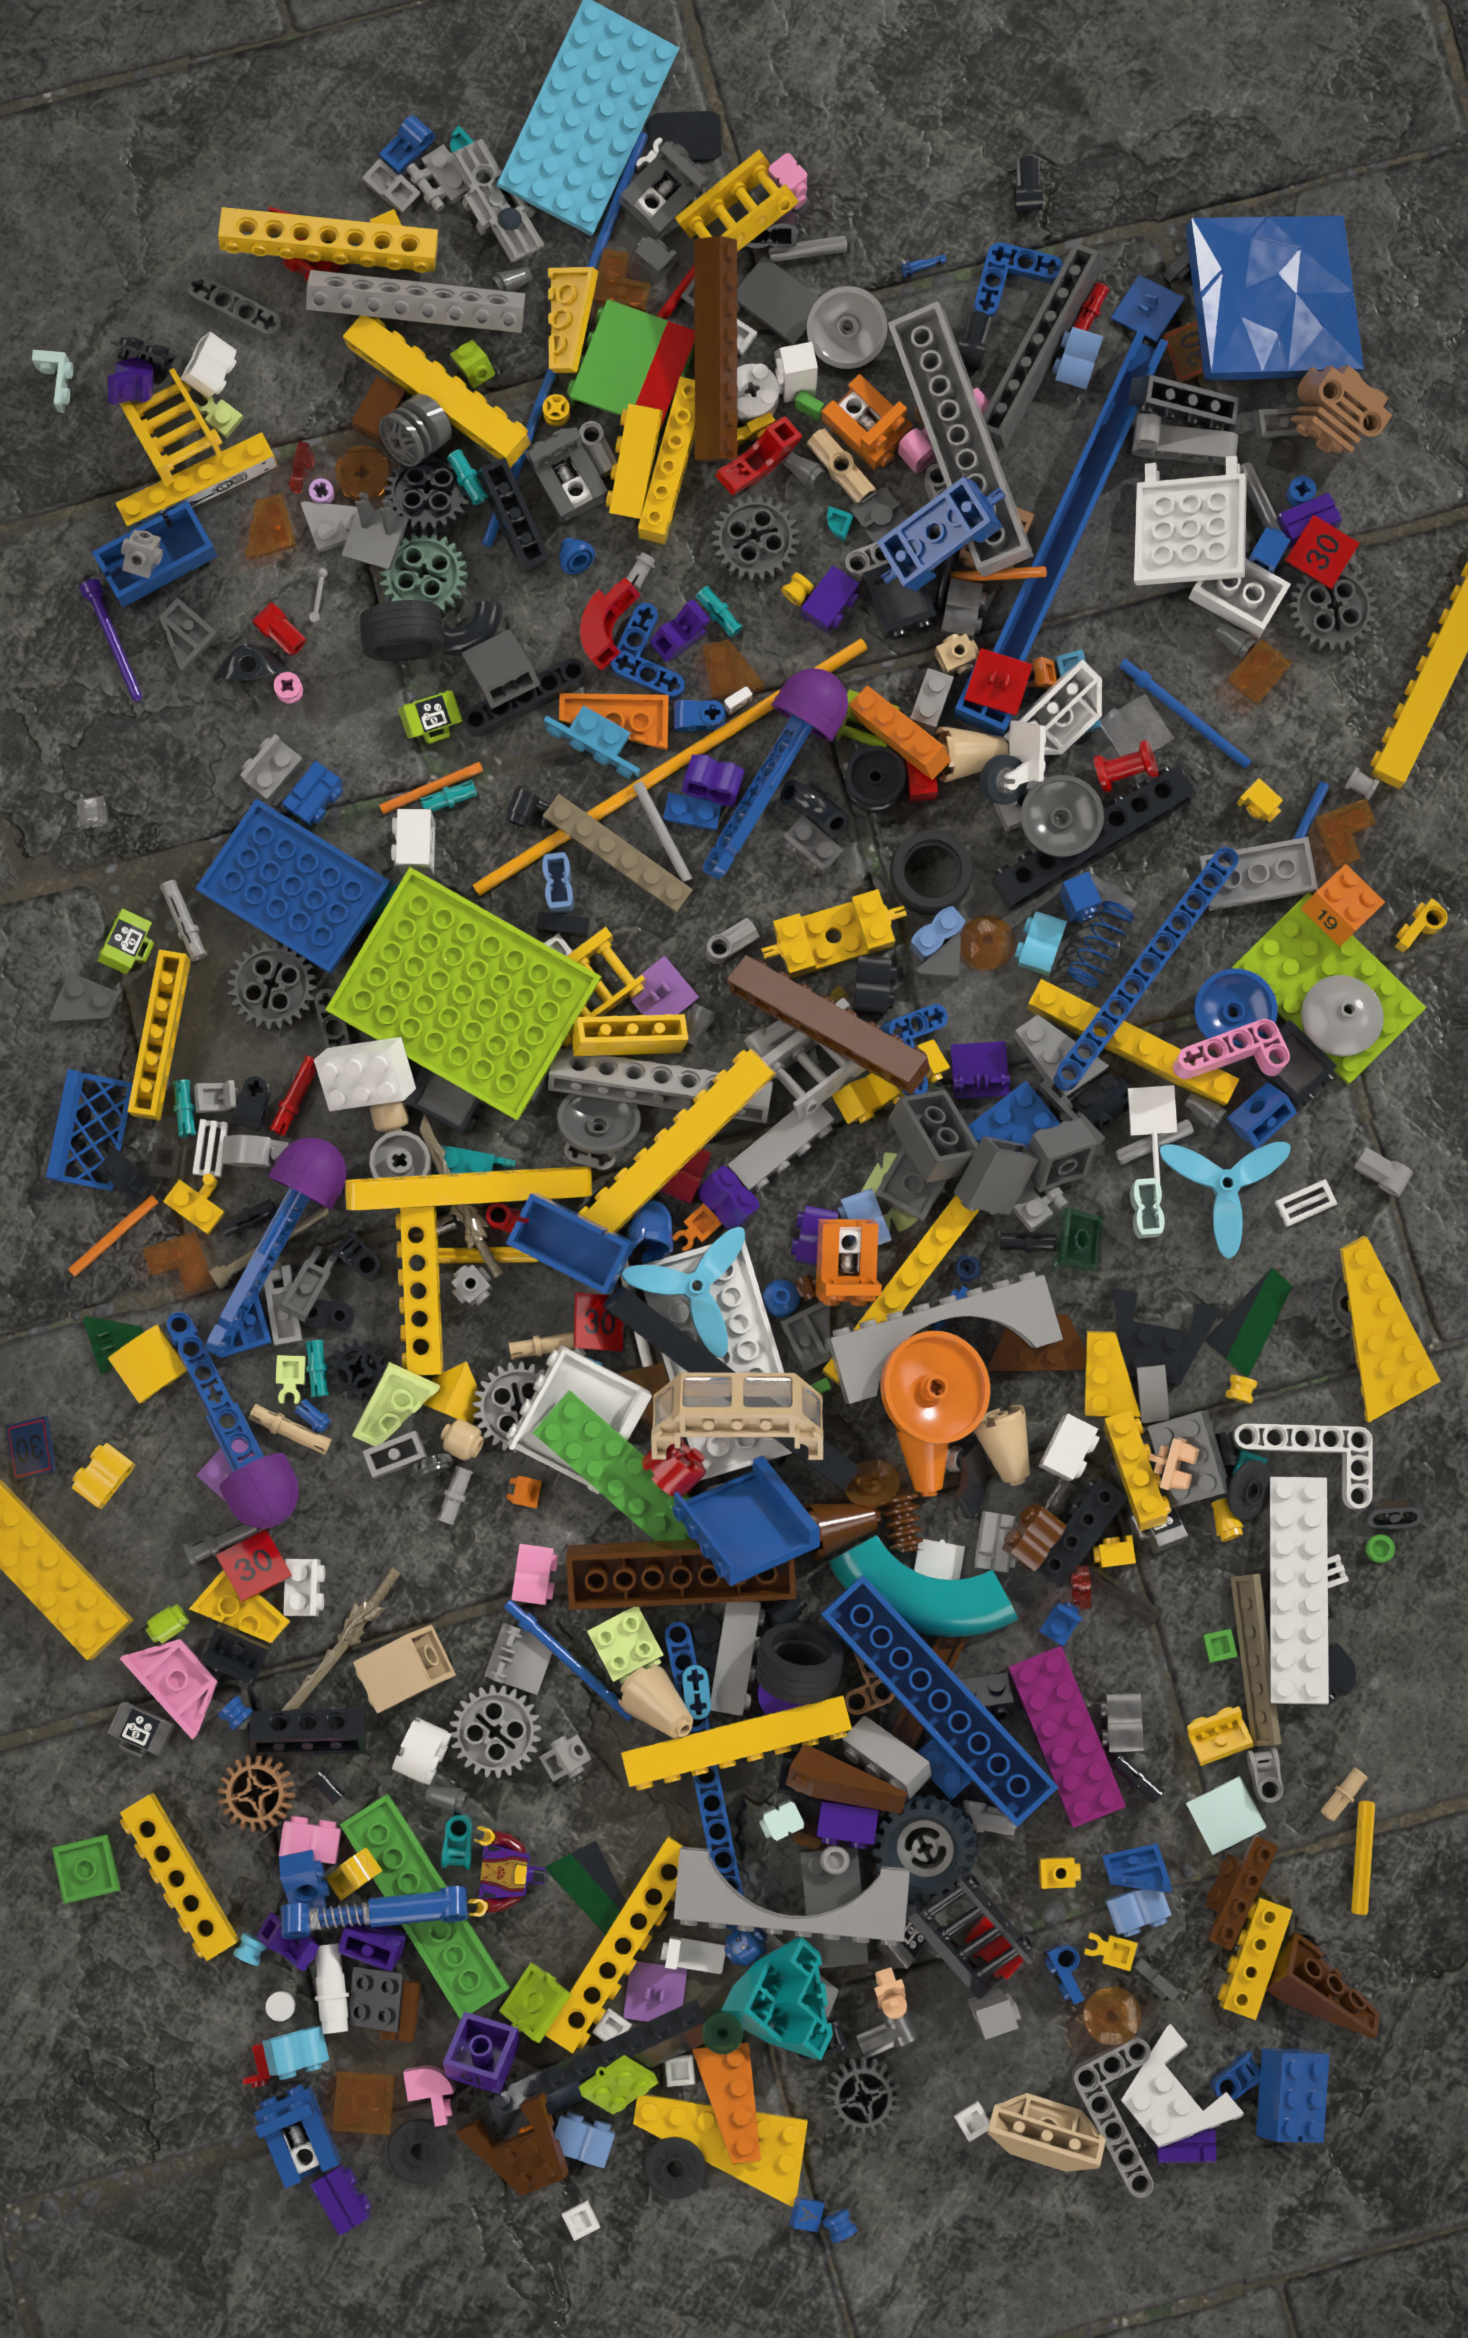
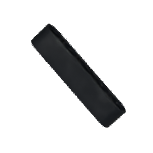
[463,658,586,737]

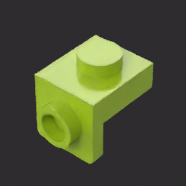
[450,340,495,388]

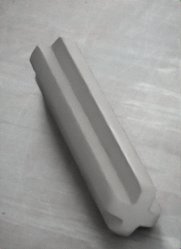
[768,236,847,262]
[1240,462,1283,531]
[1115,1120,1194,1165]

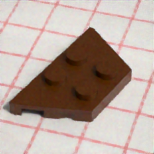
[987,1314,1086,1372]

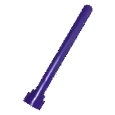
[79,579,142,702]

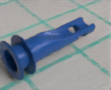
[901,254,947,279]

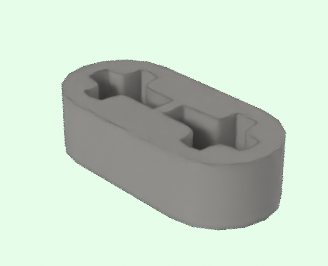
[564,1142,616,1171]

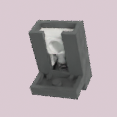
[618,141,710,239]
[524,427,608,525]

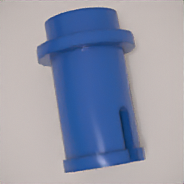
[294,1399,331,1433]

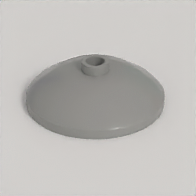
[807,286,888,369]
[1301,975,1384,1056]

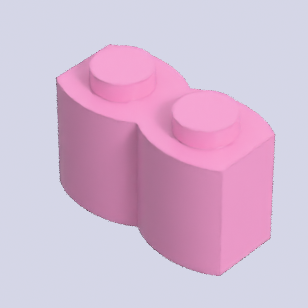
[512,1544,559,1605]
[279,1816,342,1864]

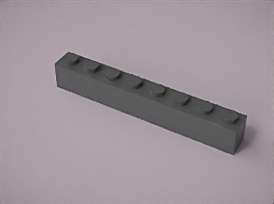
[983,243,1103,450]

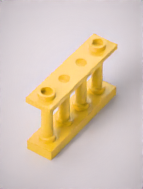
[674,150,799,251]
[120,368,223,486]
[562,927,647,1048]

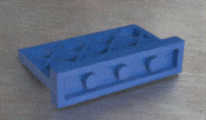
[46,1069,133,1191]

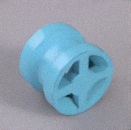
[233,1932,267,1966]

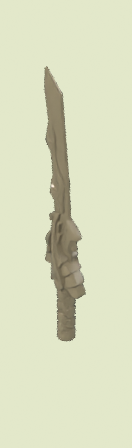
[420,1114,504,1279]
[281,1567,401,1711]

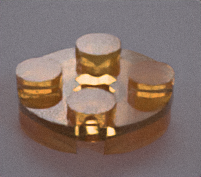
[335,445,390,500]

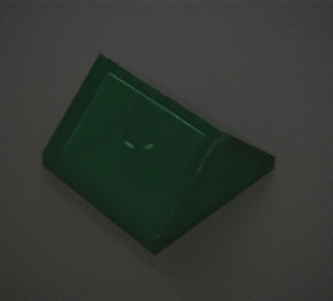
[1054,1207,1103,1271]

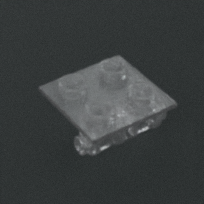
[1100,694,1174,756]

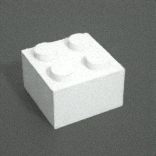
[391,809,435,876]
[1038,1414,1100,1482]

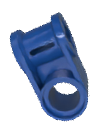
[674,700,726,732]
[1211,2050,1261,2100]

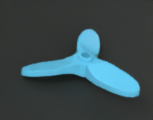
[1159,1142,1291,1259]
[621,1227,745,1358]

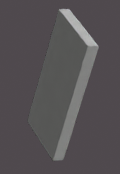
[1199,837,1318,911]

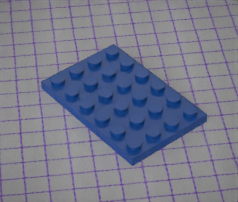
[195,799,392,975]

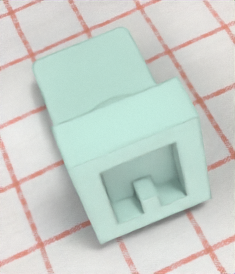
[32,350,73,413]

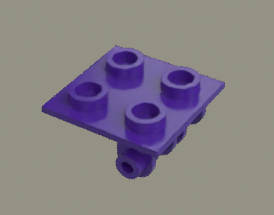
[950,1041,1010,1099]

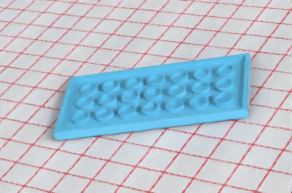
[496,0,679,236]

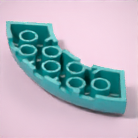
[828,1535,1018,1637]

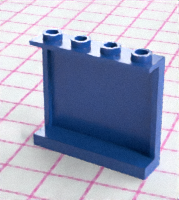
[672,1455,820,1586]

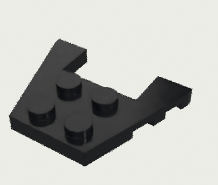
[1112,1288,1220,1386]

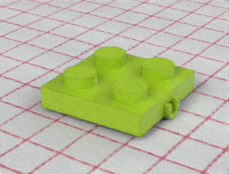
[499,1963,571,2043]
[579,2055,658,2114]

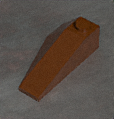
[786,1744,908,1814]
[1266,1932,1380,2039]

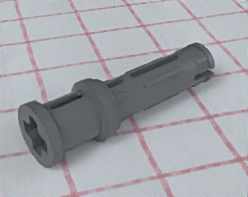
[183,1522,268,1567]

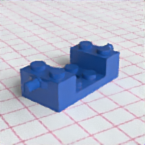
[877,476,1006,592]

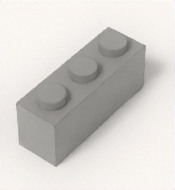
[842,1715,931,1800]

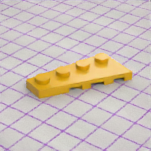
[548,267,598,373]

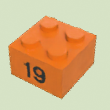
[1300,864,1385,947]

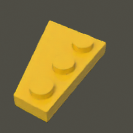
[1084,1331,1141,1417]

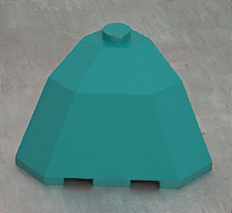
[721,1937,833,2060]

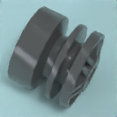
[379,393,451,467]

